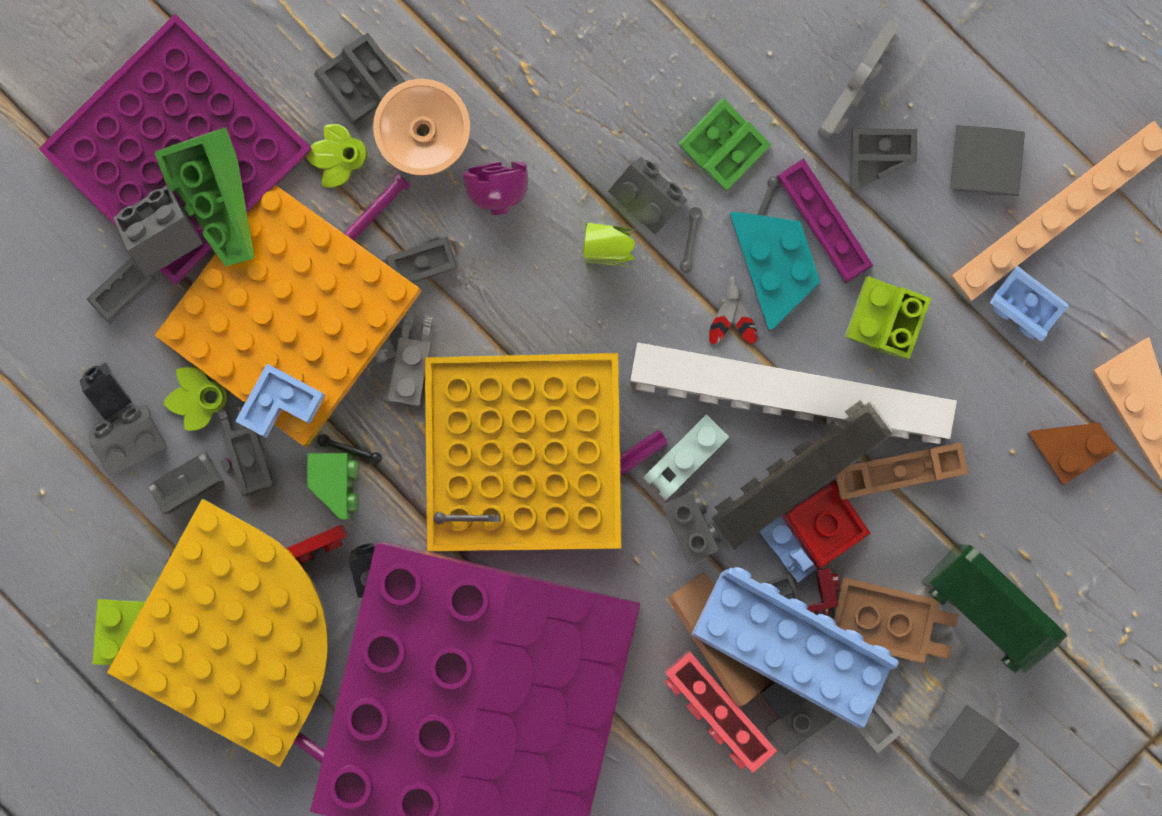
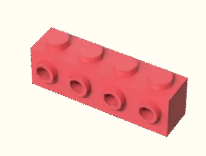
[664,650,777,773]

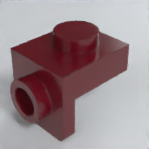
[807,568,841,615]

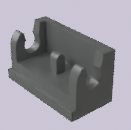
[148,451,224,514]

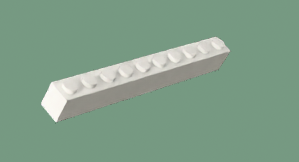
[630,342,957,445]

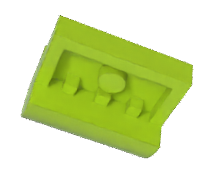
[844,276,932,359]

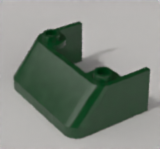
[921,544,1067,674]

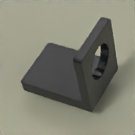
[349,543,375,598]

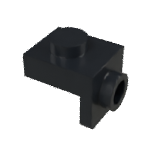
[80,363,132,420]

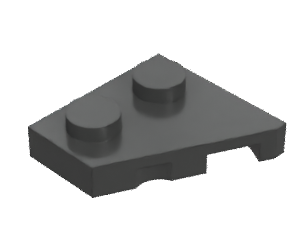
[850,128,917,191]

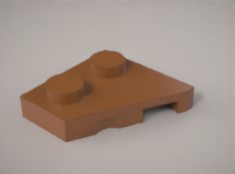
[1027,423,1117,485]

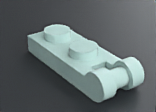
[643,414,729,501]

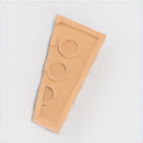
[1092,337,1162,480]

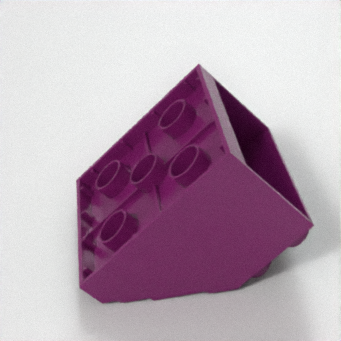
[310,542,640,816]

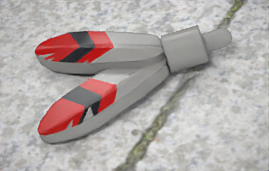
[709,276,757,344]

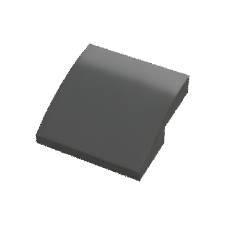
[314,33,406,125]
[950,125,1025,196]

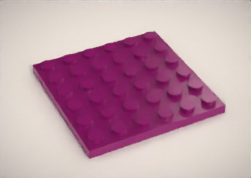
[39,14,312,285]

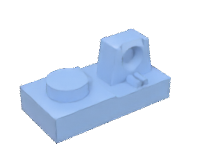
[758,512,816,582]

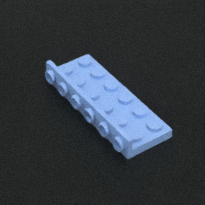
[691,567,899,729]

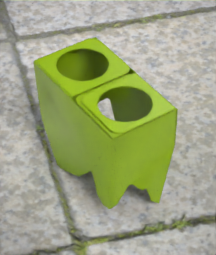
[583,223,637,268]

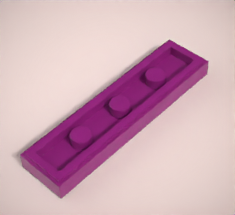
[776,158,874,284]

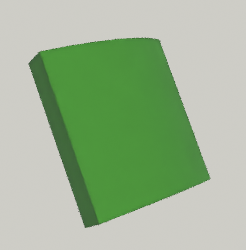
[677,99,771,190]

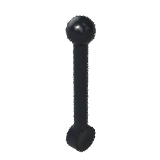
[317,434,382,465]

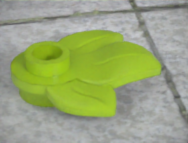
[306,124,368,188]
[163,367,228,431]

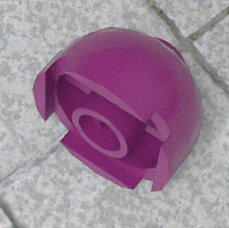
[463,162,528,215]

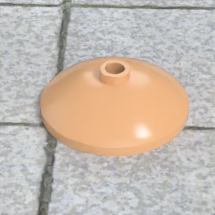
[373,79,470,176]

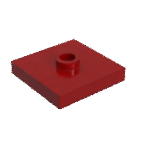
[782,480,871,570]

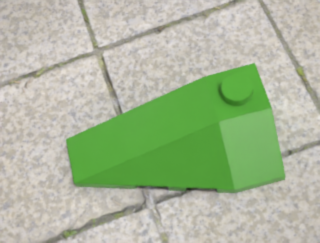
[154,127,255,267]

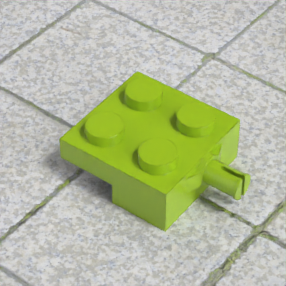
[92,599,146,666]

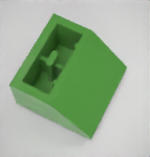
[307,453,359,520]

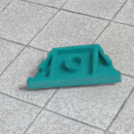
[729,211,821,331]

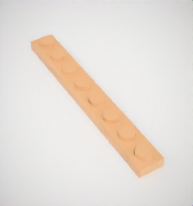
[950,121,1162,302]

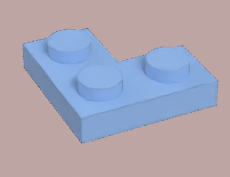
[236,364,326,438]

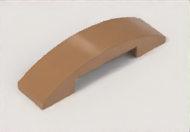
[835,442,969,500]

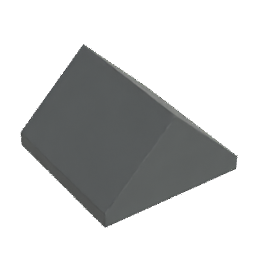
[929,705,1020,796]

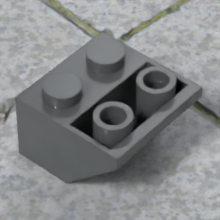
[113,185,203,277]

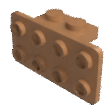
[669,573,772,707]

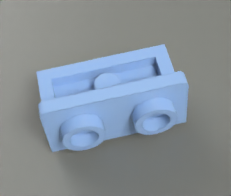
[990,266,1069,341]

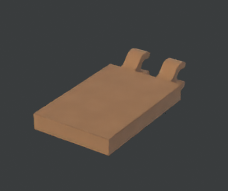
[833,577,959,663]

